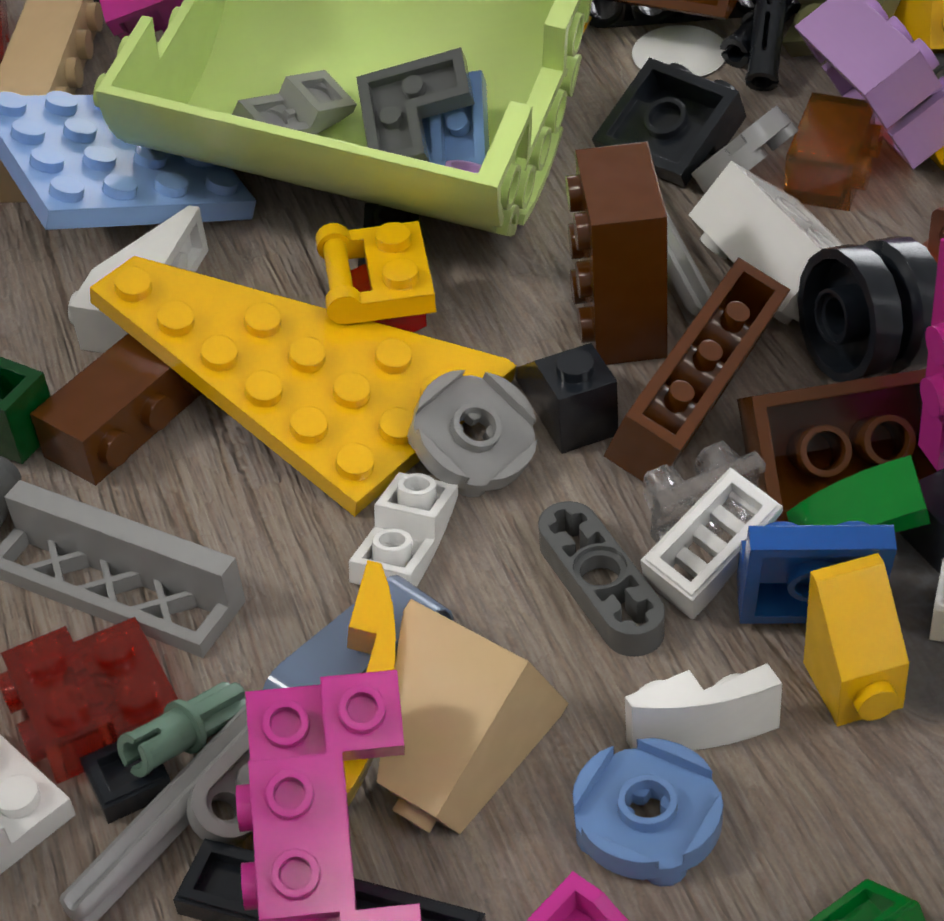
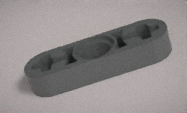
[538,501,665,656]

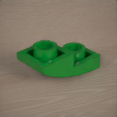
[786,455,931,533]

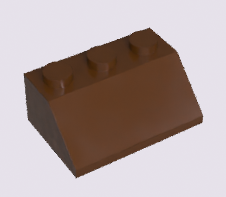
[737,369,937,522]

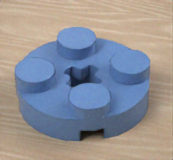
[573,738,723,886]

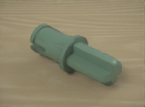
[117,682,246,777]

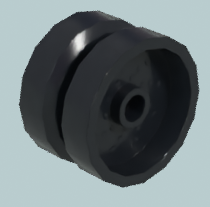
[797,236,938,382]

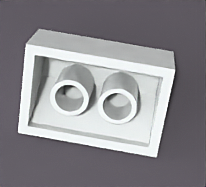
[689,161,844,325]

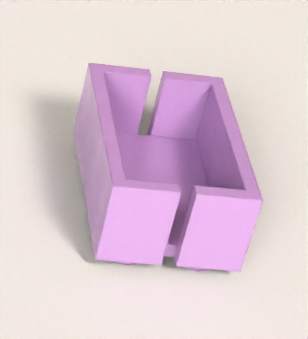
[794,0,944,169]

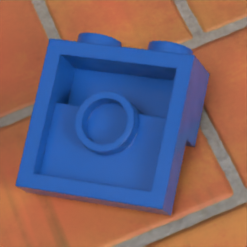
[736,521,897,624]

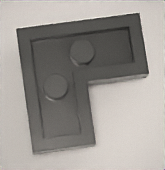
[356,47,475,162]

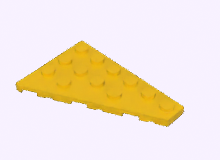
[90,256,517,517]

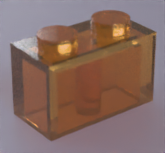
[784,92,884,211]

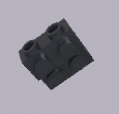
[592,57,747,187]

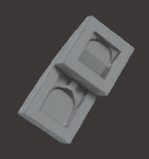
[232,70,357,134]

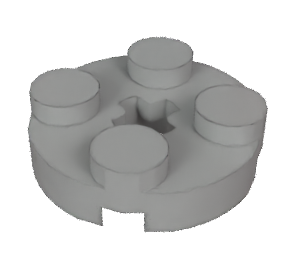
[691,105,799,193]
[407,370,537,498]

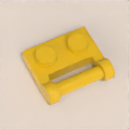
[315,221,436,324]

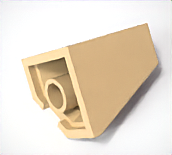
[376,599,569,835]

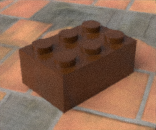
[565,141,668,365]

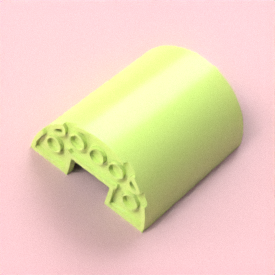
[93,0,592,237]

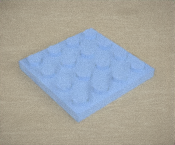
[0,91,256,230]

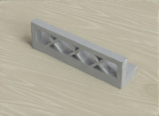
[0,480,246,658]

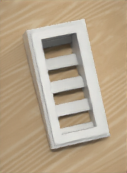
[640,467,783,619]

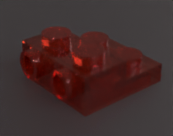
[0,617,178,784]

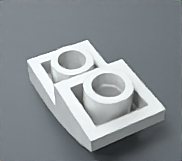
[349,472,458,587]
[625,663,782,750]

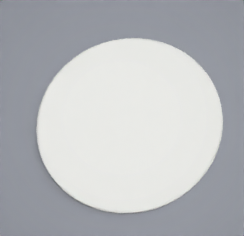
[632,25,725,77]

